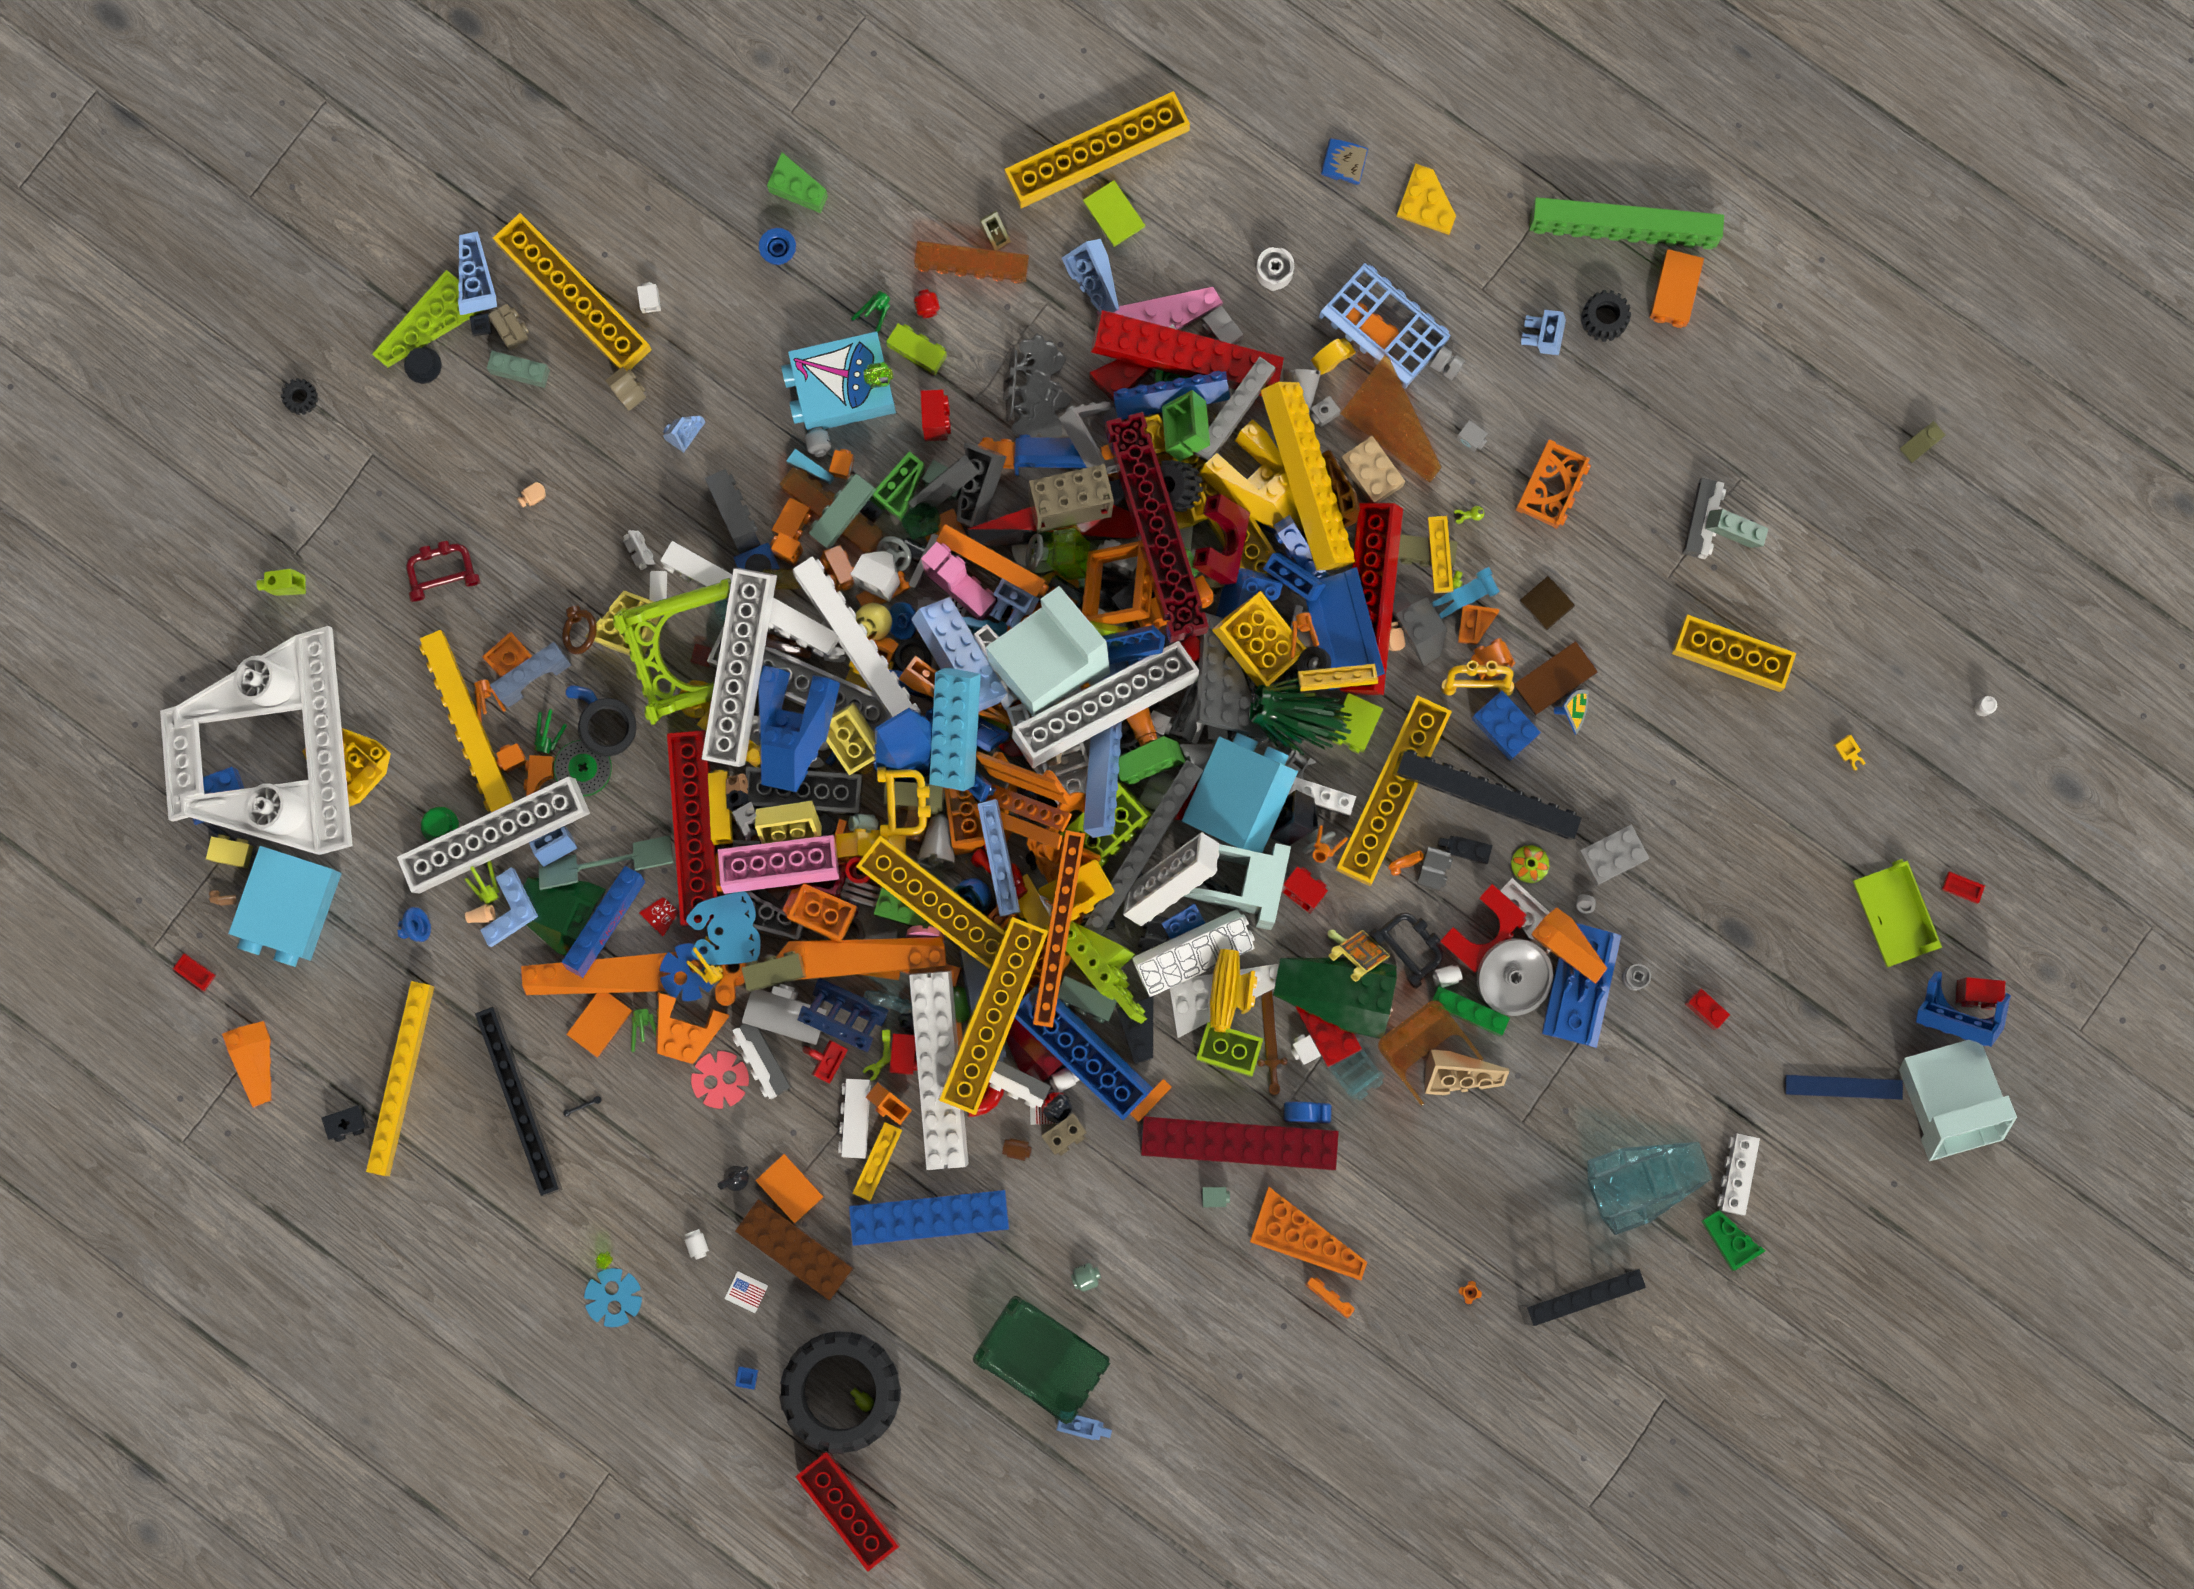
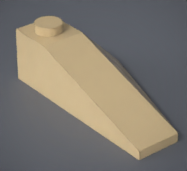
[1424,1050,1509,1095]

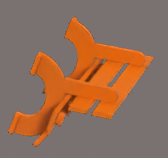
[976,751,1086,865]

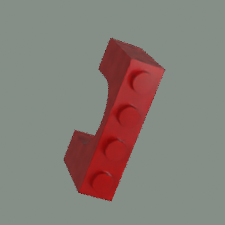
[1440,884,1527,972]

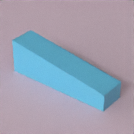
[786,449,834,484]

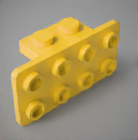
[1039,860,1114,922]

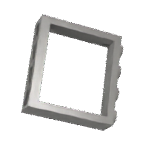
[1059,401,1124,474]

